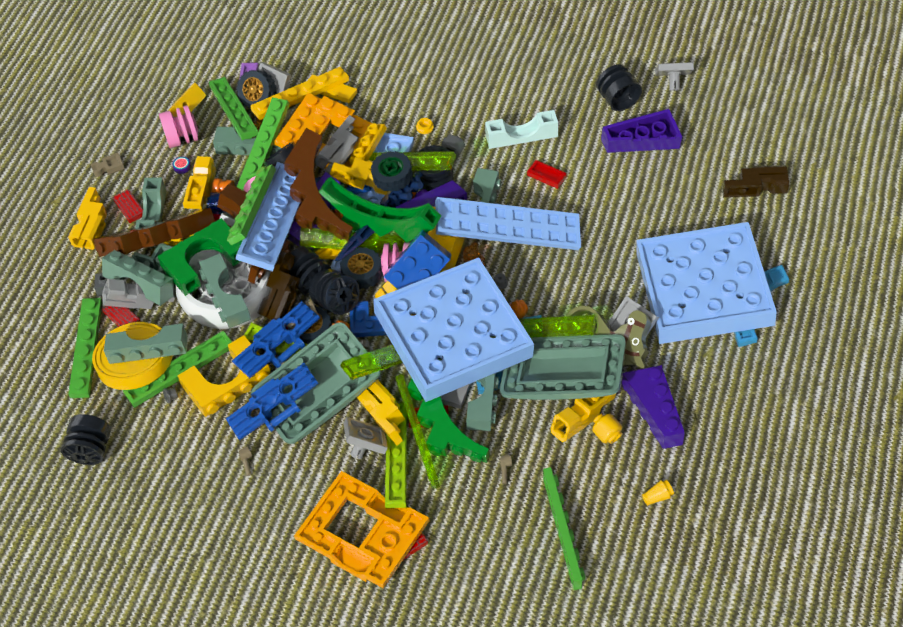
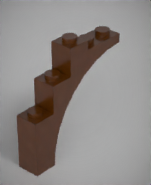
[284,128,353,241]
[217,184,291,284]
[94,208,215,257]

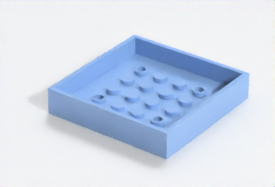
[636,222,777,344]
[374,258,534,402]

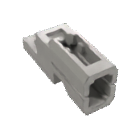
[315,115,358,174]
[102,279,176,309]

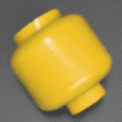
[592,414,623,444]

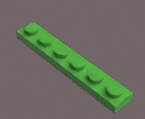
[209,77,258,140]
[237,97,290,190]
[227,164,276,245]
[68,298,103,398]
[123,331,232,408]
[543,467,585,590]

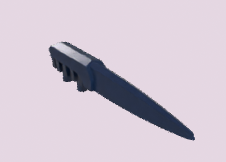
[335,171,423,261]

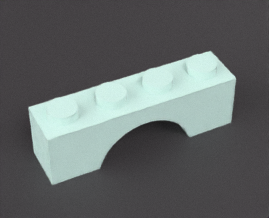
[485,110,558,149]

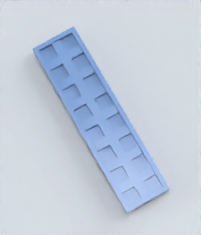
[435,197,581,250]

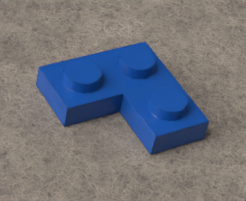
[350,301,387,338]

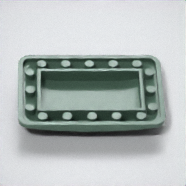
[251,322,381,444]
[500,334,626,400]

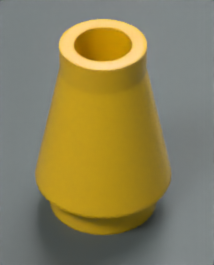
[641,479,674,506]

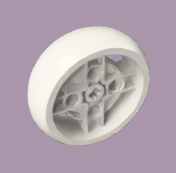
[175,240,271,329]

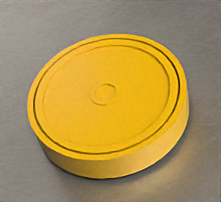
[92,322,172,390]

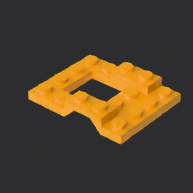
[274,93,373,169]
[294,471,429,589]

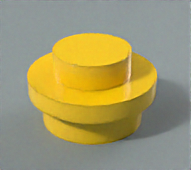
[416,118,434,134]

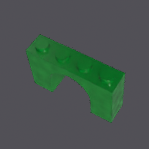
[157,218,242,296]

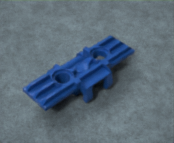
[232,301,320,379]
[226,363,319,440]

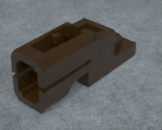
[722,165,789,198]
[257,251,300,320]

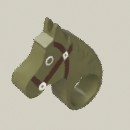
[563,306,652,369]

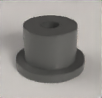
[494,273,508,290]
[163,387,177,403]

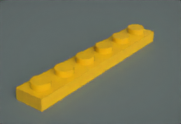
[250,67,349,120]

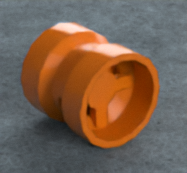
[212,178,235,196]

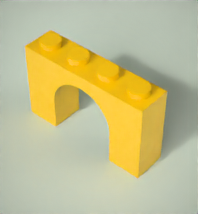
[177,335,271,417]

